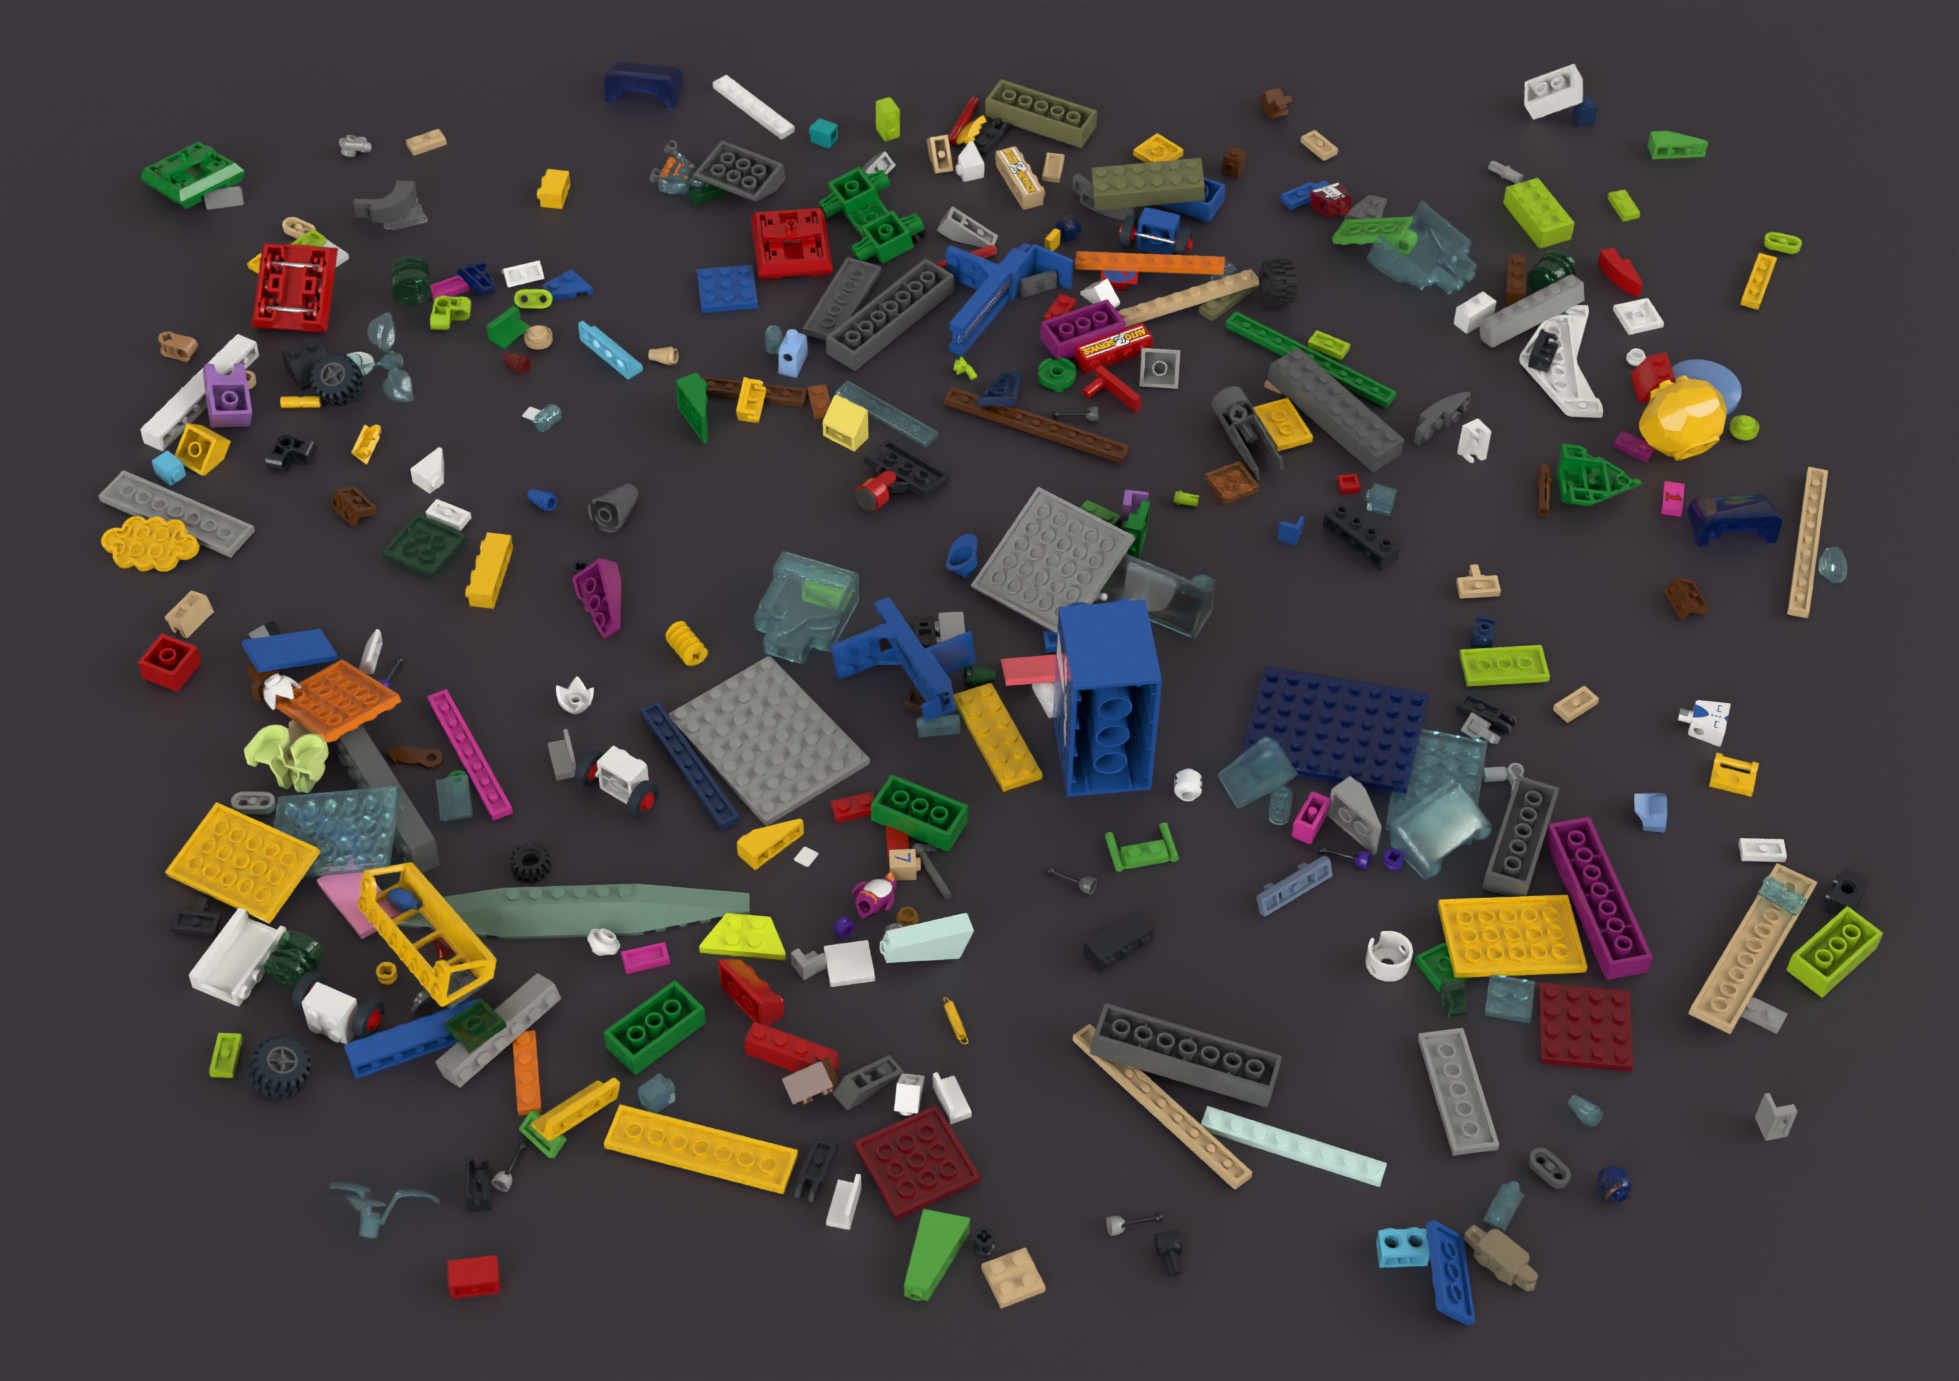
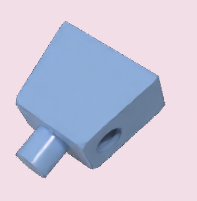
[778,329,809,378]

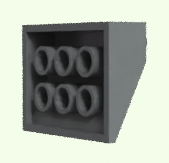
[693,140,785,202]

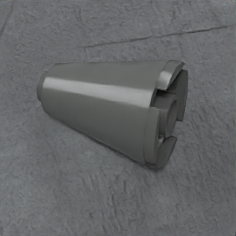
[588,483,639,533]

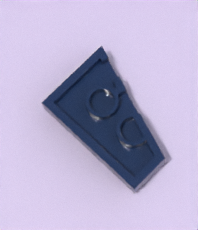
[977,372,1023,407]

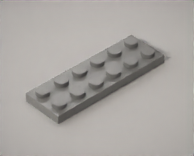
[1418,1028,1499,1156]

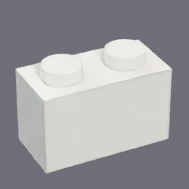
[1454,292,1496,334]

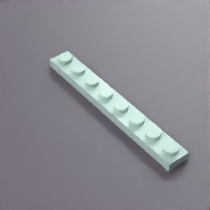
[1201,1106,1387,1187]

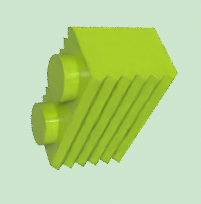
[876,97,901,141]

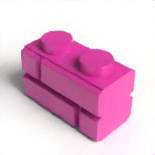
[1292,792,1331,844]

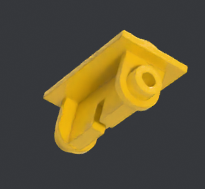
[351,424,381,464]

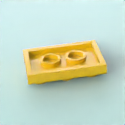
[1253,398,1313,451]

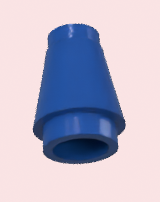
[527,489,557,511]

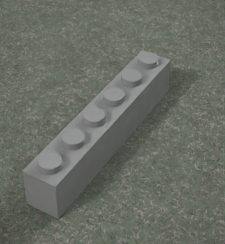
[1479,274,1585,348]
[435,973,562,1088]

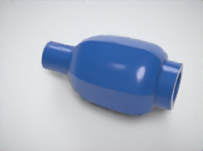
[387,888,422,911]

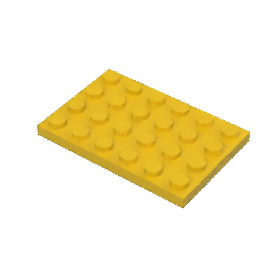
[165,802,321,924]
[1438,895,1588,978]

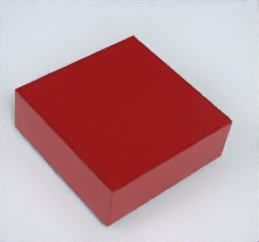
[1336,474,1361,495]

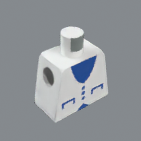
[1678,700,1730,747]

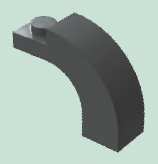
[353,181,417,223]

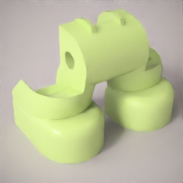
[244,725,329,793]

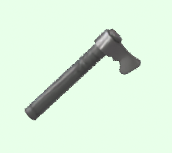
[912,843,952,900]

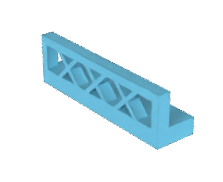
[578,321,643,379]

